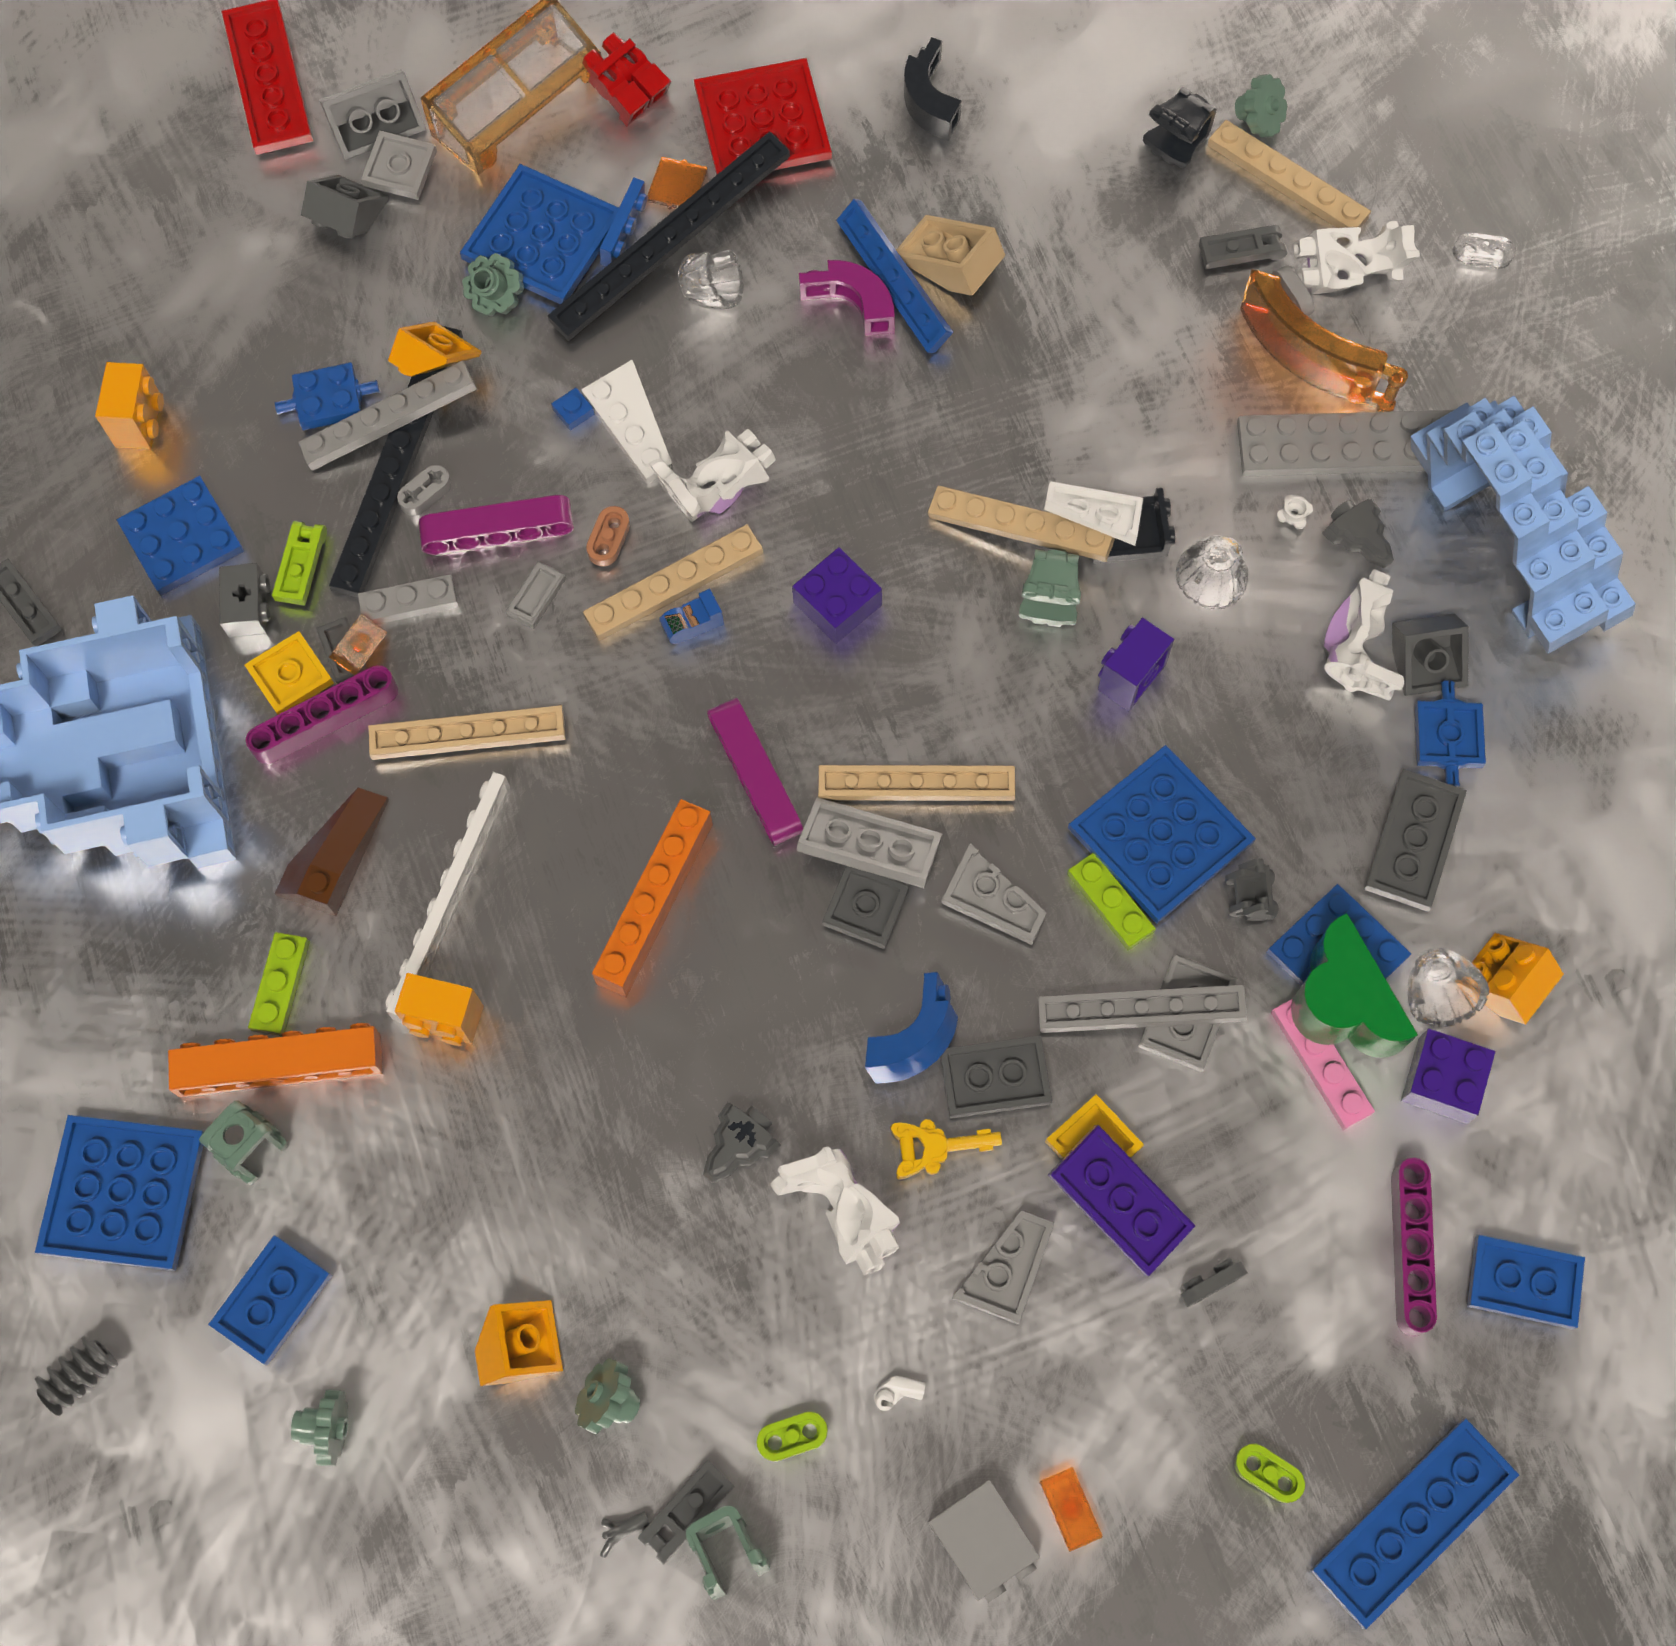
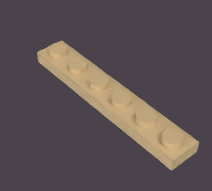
[1207,120,1371,228]
[927,486,1115,562]
[583,524,763,641]
[368,705,566,760]
[818,765,1015,801]

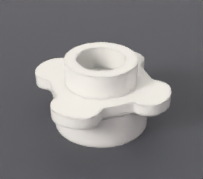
[1277,495,1313,529]

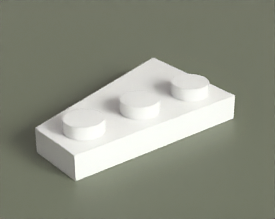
[1044,481,1143,546]

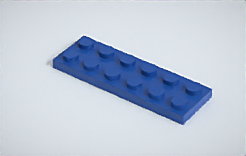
[1310,1418,1519,1629]

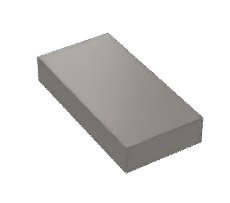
[506,561,566,629]

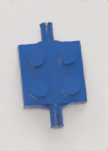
[274,362,380,431]
[1415,680,1486,787]

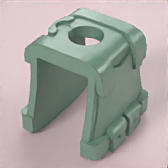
[1019,549,1081,627]
[199,1100,288,1185]
[686,1506,771,1600]

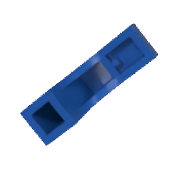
[865,972,958,1084]

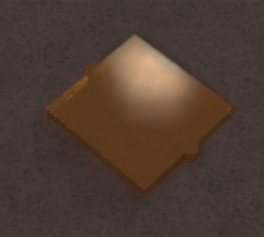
[647,157,708,210]

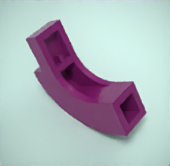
[799,260,895,336]

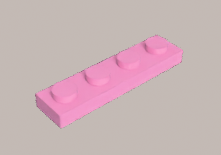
[1271,999,1375,1130]

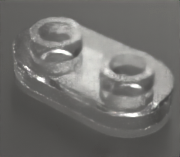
[1452,232,1516,269]

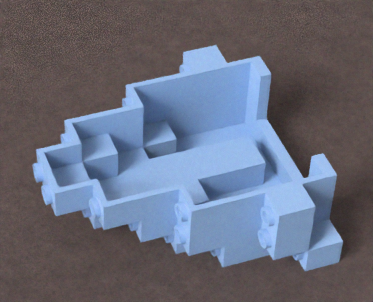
[1410,396,1636,654]
[0,595,236,868]

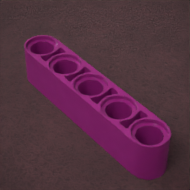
[419,495,574,555]
[245,665,398,764]
[707,697,803,846]
[1391,1158,1437,1337]

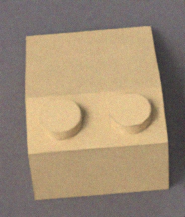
[896,215,1005,296]

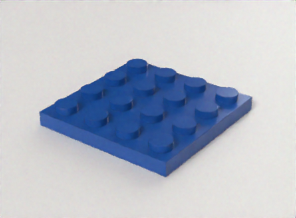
[460,164,619,305]
[1068,745,1256,924]
[35,1115,204,1271]

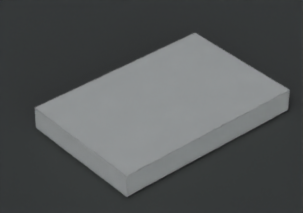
[1138,954,1238,1072]

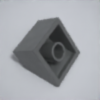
[301,175,389,239]
[1392,613,1469,696]

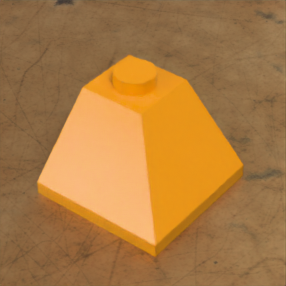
[388,321,482,377]
[475,1300,563,1386]

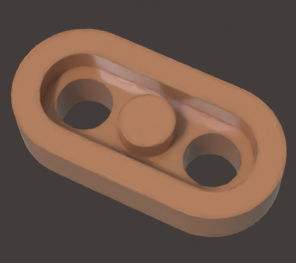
[586,506,630,566]

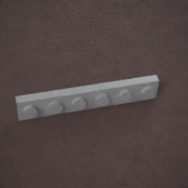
[299,360,477,471]
[1038,985,1247,1033]

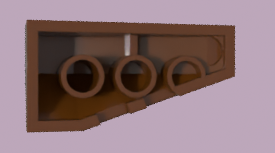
[274,787,389,916]

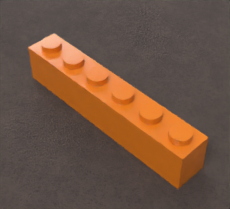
[592,799,713,998]
[168,1023,383,1097]

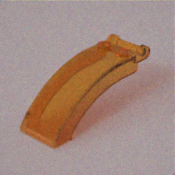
[1240,269,1408,412]

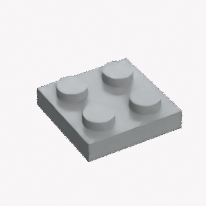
[361,131,437,200]

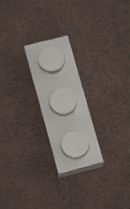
[358,574,458,627]

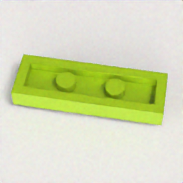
[1067,853,1156,951]
[248,932,310,1036]

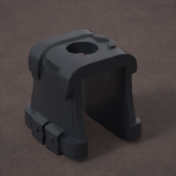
[1143,87,1217,169]

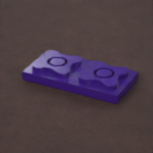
[1048,1125,1195,1277]

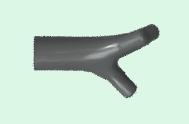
[600,1511,649,1558]

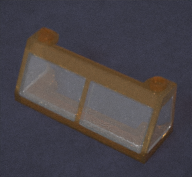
[420,0,601,175]

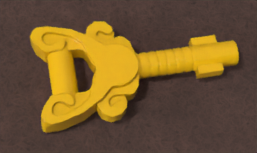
[890,1119,1002,1179]

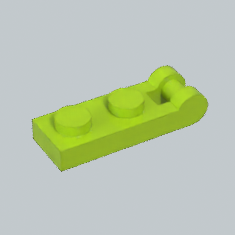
[272,521,327,606]

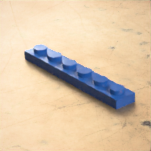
[836,199,954,353]

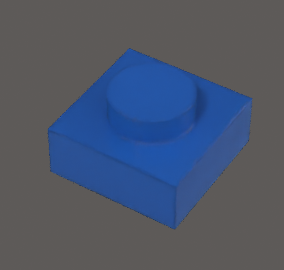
[551,387,595,431]

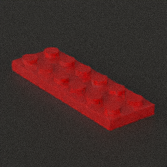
[222,0,313,155]

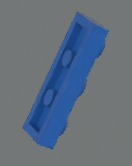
[600,177,648,267]

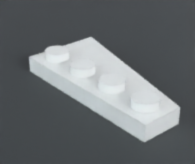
[581,360,673,485]

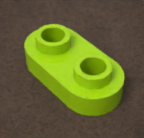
[757,1412,828,1462]
[1234,1444,1305,1503]

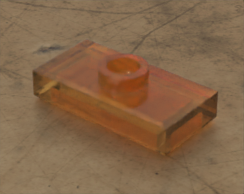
[329,613,388,676]
[1039,1467,1103,1552]

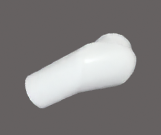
[874,1376,926,1411]

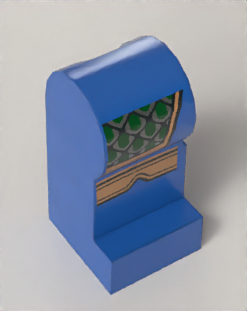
[659,588,724,644]

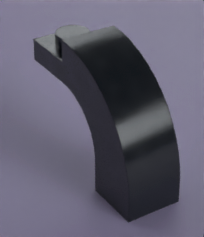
[904,37,962,141]

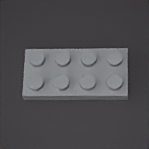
[797,797,942,888]

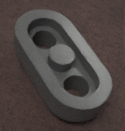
[1180,1258,1248,1308]

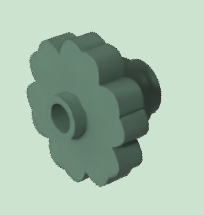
[1235,74,1288,137]
[462,253,524,317]
[575,1358,640,1434]
[291,1390,348,1466]

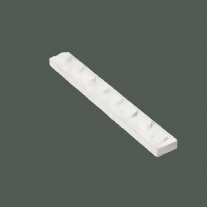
[386,772,510,1023]

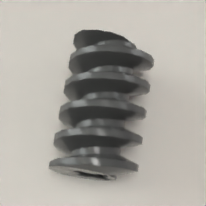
[35,1336,118,1416]

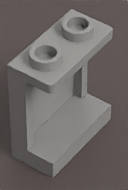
[928,1480,1040,1603]

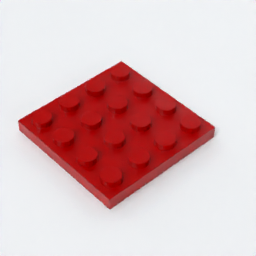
[694,58,832,175]

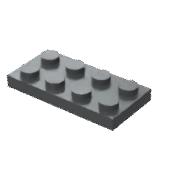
[1364,769,1467,912]

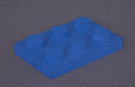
[208,1235,333,1366]
[1467,1235,1585,1330]

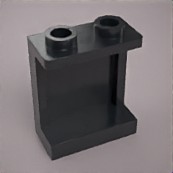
[1092,488,1175,563]

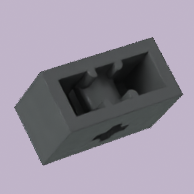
[219,563,271,637]

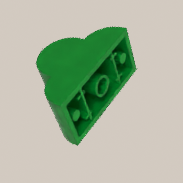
[1291,913,1418,1058]

